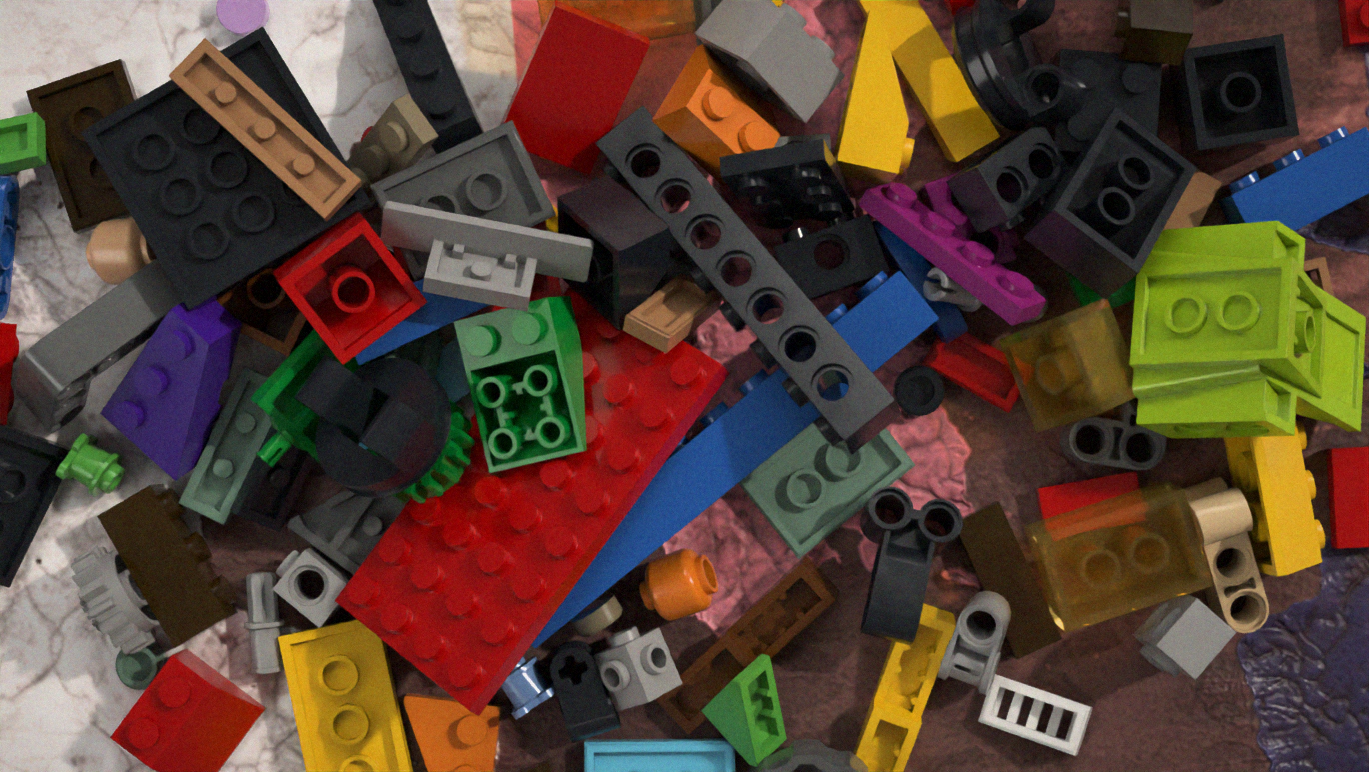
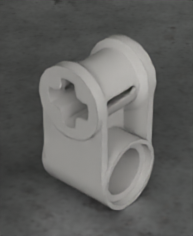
[938,591,1011,695]

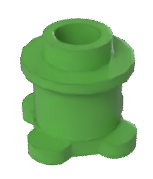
[56,433,125,497]

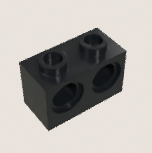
[946,122,1070,234]

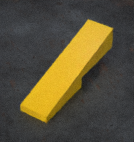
[856,0,1000,162]
[853,603,956,772]

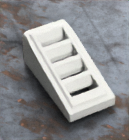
[978,674,1093,756]

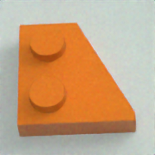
[404,693,502,772]

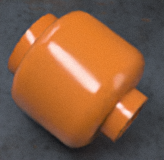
[639,548,718,621]

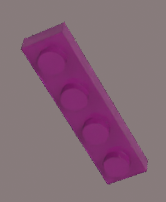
[858,182,1047,326]

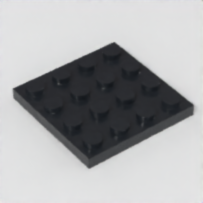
[81,26,373,311]

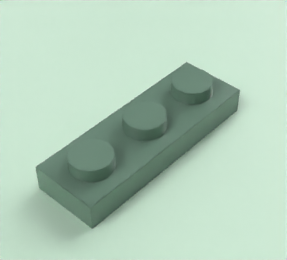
[179,367,272,525]

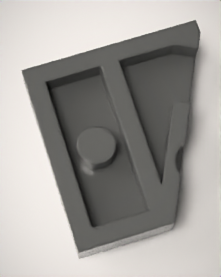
[286,490,411,575]

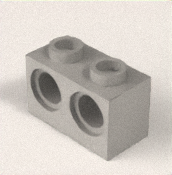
[1133,590,1236,680]

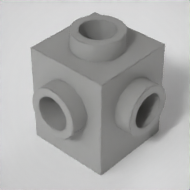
[593,626,683,711]

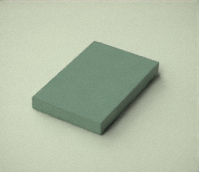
[738,416,915,559]

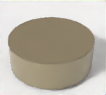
[571,594,623,637]

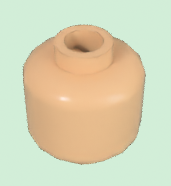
[86,217,157,285]

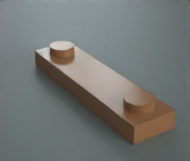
[168,38,363,222]

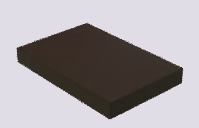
[26,59,138,234]

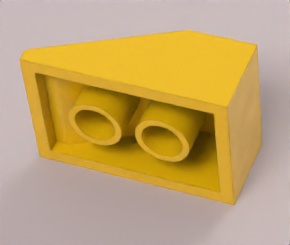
[833,9,915,185]

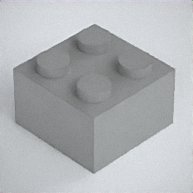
[694,0,845,123]

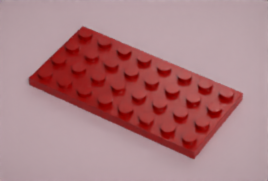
[334,286,730,716]

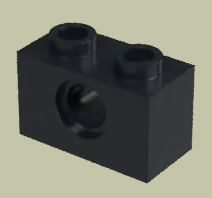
[771,210,889,301]

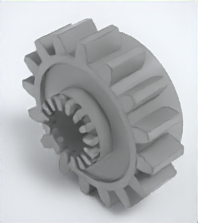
[71,546,160,655]

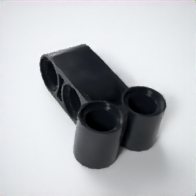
[860,486,963,646]

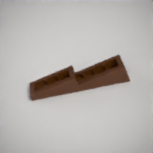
[655,555,840,735]

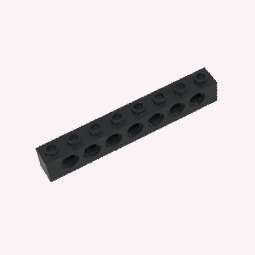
[596,105,901,455]

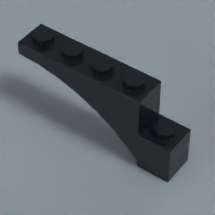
[373,0,485,155]

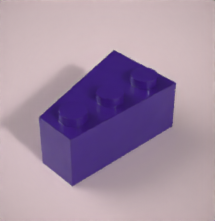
[100,300,242,481]

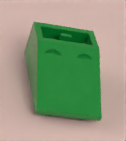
[454,296,587,473]

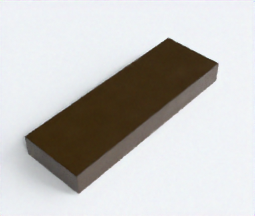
[958,501,1062,660]

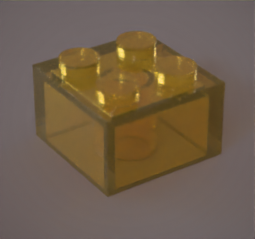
[999,298,1136,433]

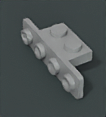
[381,201,594,311]

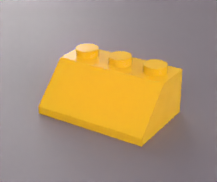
[1224,418,1325,577]

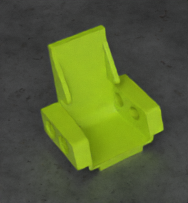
[1129,221,1366,439]

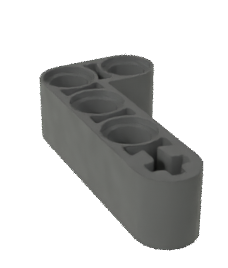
[1060,299,1167,470]

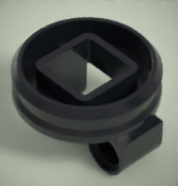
[951,0,1086,131]
[294,355,451,498]

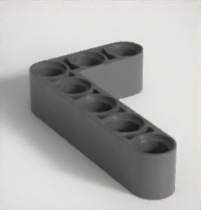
[16,258,184,433]

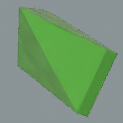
[701,654,787,767]

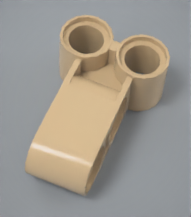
[1170,477,1269,633]

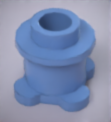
[501,656,556,720]

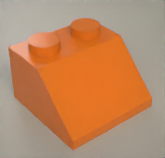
[652,44,780,186]

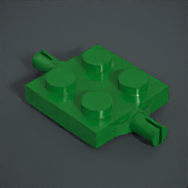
[250,329,370,468]

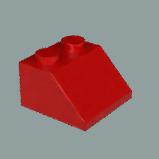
[273,211,427,365]
[110,649,266,772]

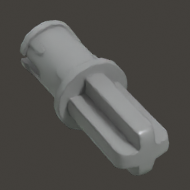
[244,572,285,674]

